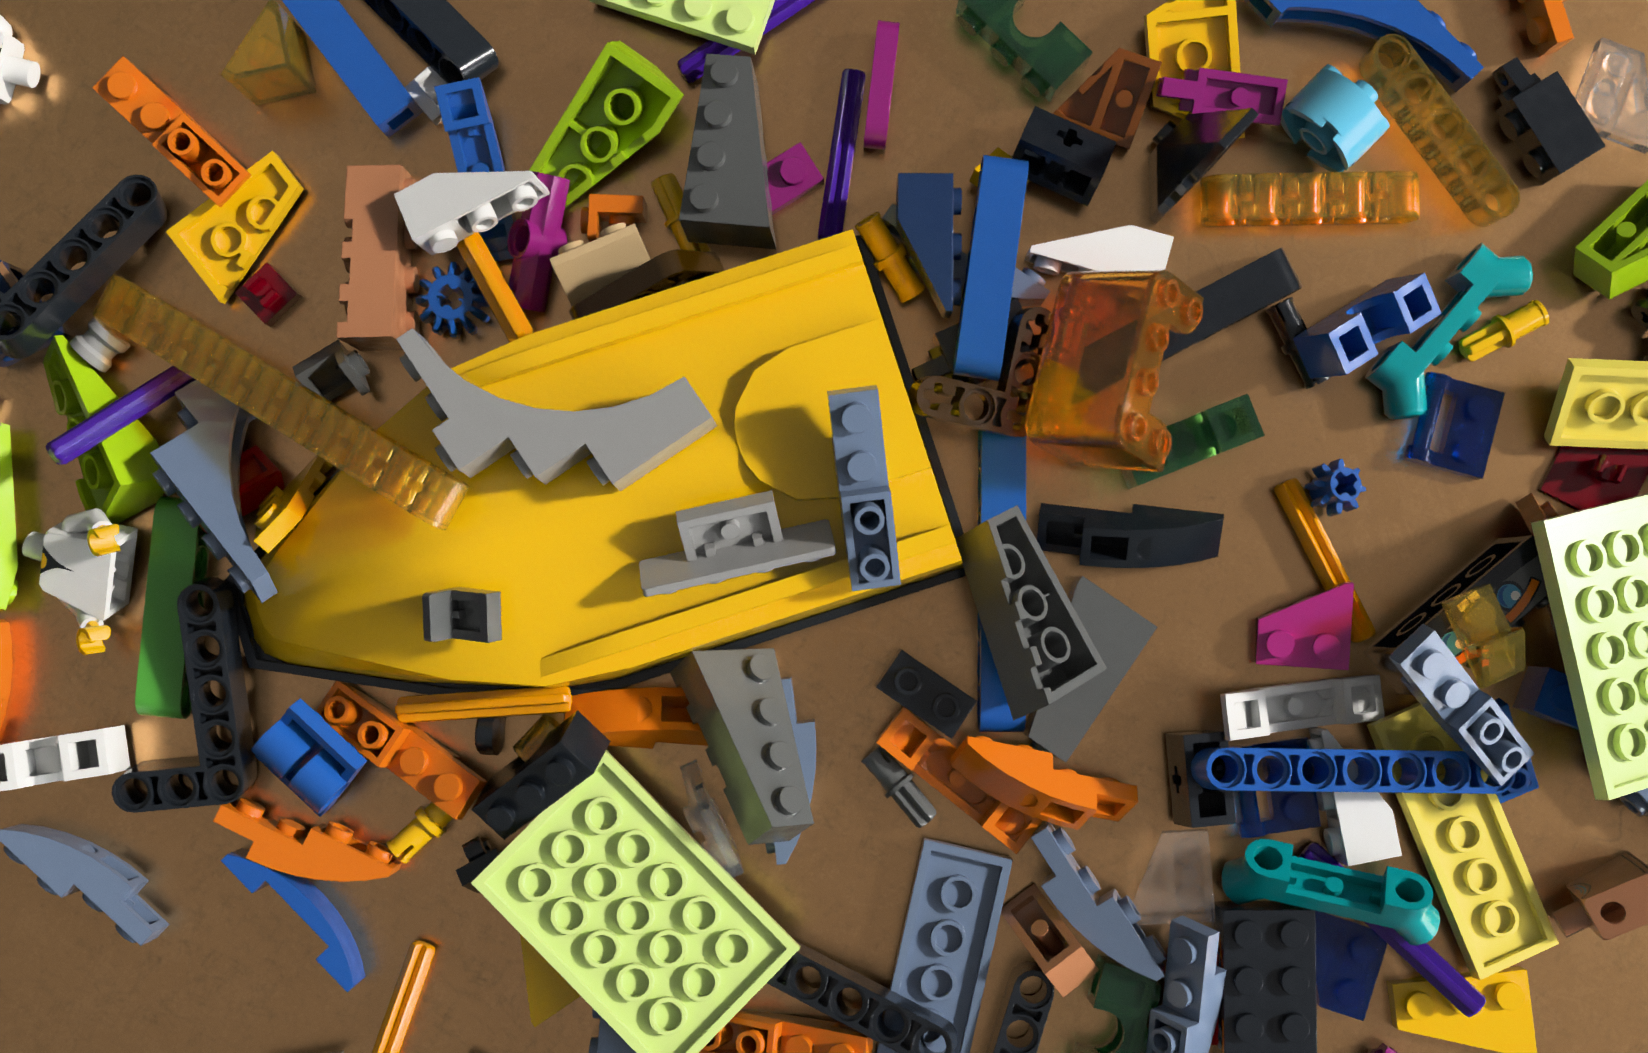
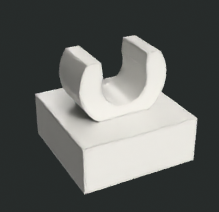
[405,66,447,125]

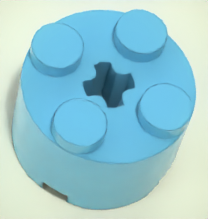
[1281,64,1390,174]

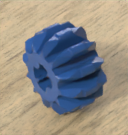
[415,262,490,339]

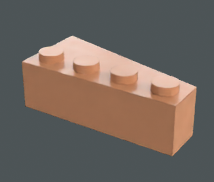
[336,165,420,351]

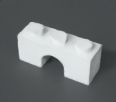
[0,725,131,791]

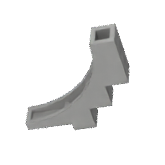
[396,328,717,492]

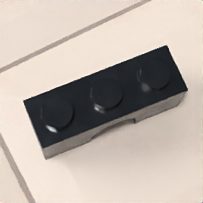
[471,710,611,840]

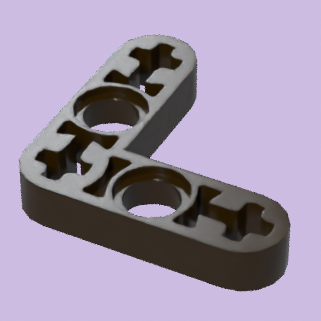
[569,249,725,320]
[909,307,1057,437]

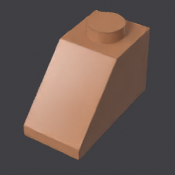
[1001,883,1099,998]

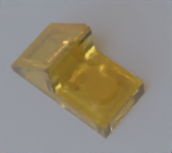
[1441,584,1526,689]

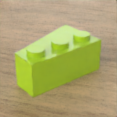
[1573,180,1648,299]

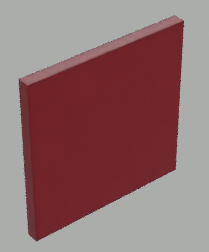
[1538,446,1648,511]

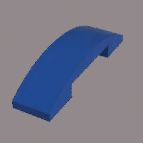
[434,77,516,262]
[221,848,366,992]

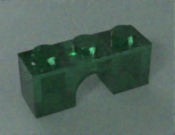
[956,0,1093,102]
[1112,393,1265,489]
[1073,954,1161,1053]

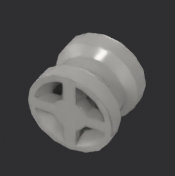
[69,316,130,373]

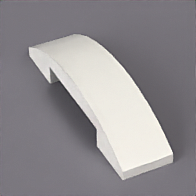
[1220,675,1385,741]

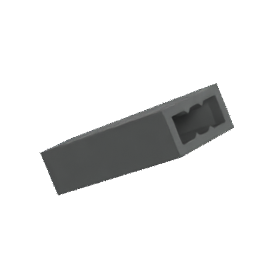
[1023,576,1157,763]

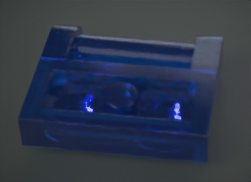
[1403,372,1505,480]
[1229,736,1321,838]

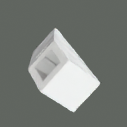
[394,171,550,256]
[1025,225,1174,299]
[1306,727,1402,866]

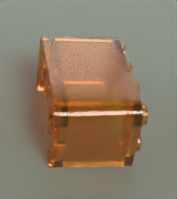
[1025,269,1204,472]

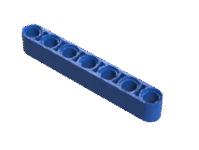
[977,423,1026,732]
[1191,748,1516,794]

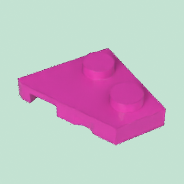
[1255,582,1354,670]

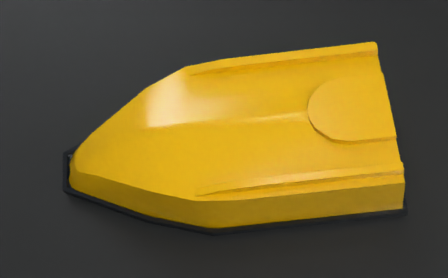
[224,229,966,695]

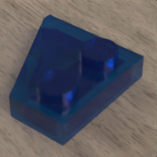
[1315,911,1388,1021]

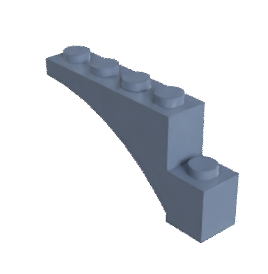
[150,364,278,603]

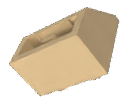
[550,223,664,307]

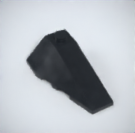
[1148,108,1259,224]

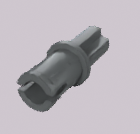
[861,746,937,828]

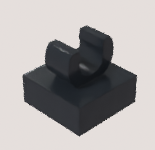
[456,837,502,893]

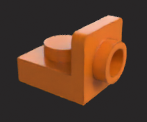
[580,194,647,242]

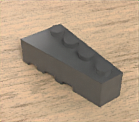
[679,54,776,249]
[955,505,1107,721]
[670,648,814,845]

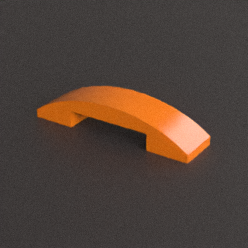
[875,706,1043,854]

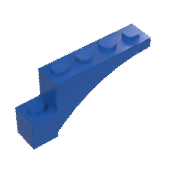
[1243,0,1484,92]

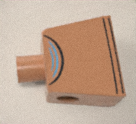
[1552,851,1648,940]

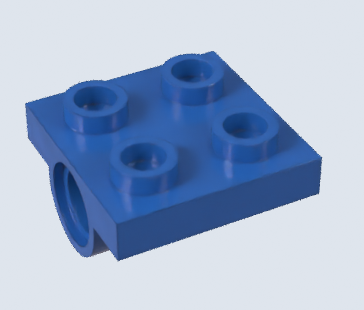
[251,698,367,817]

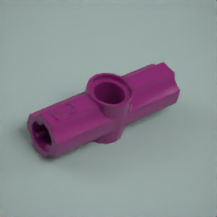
[507,171,570,312]

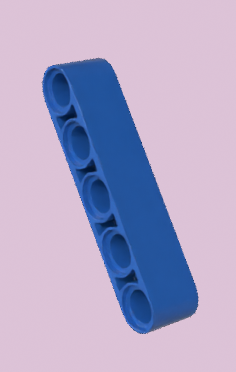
[953,155,1029,381]

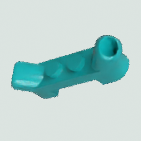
[1365,243,1533,419]
[1221,839,1440,946]

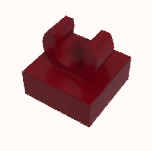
[235,262,302,327]

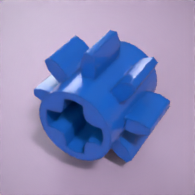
[1304,459,1366,517]

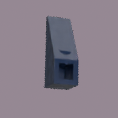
[896,173,962,318]

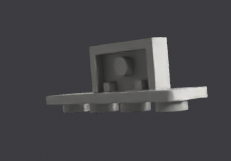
[639,490,836,597]

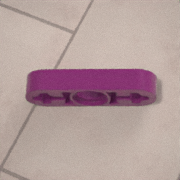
[863,20,900,150]

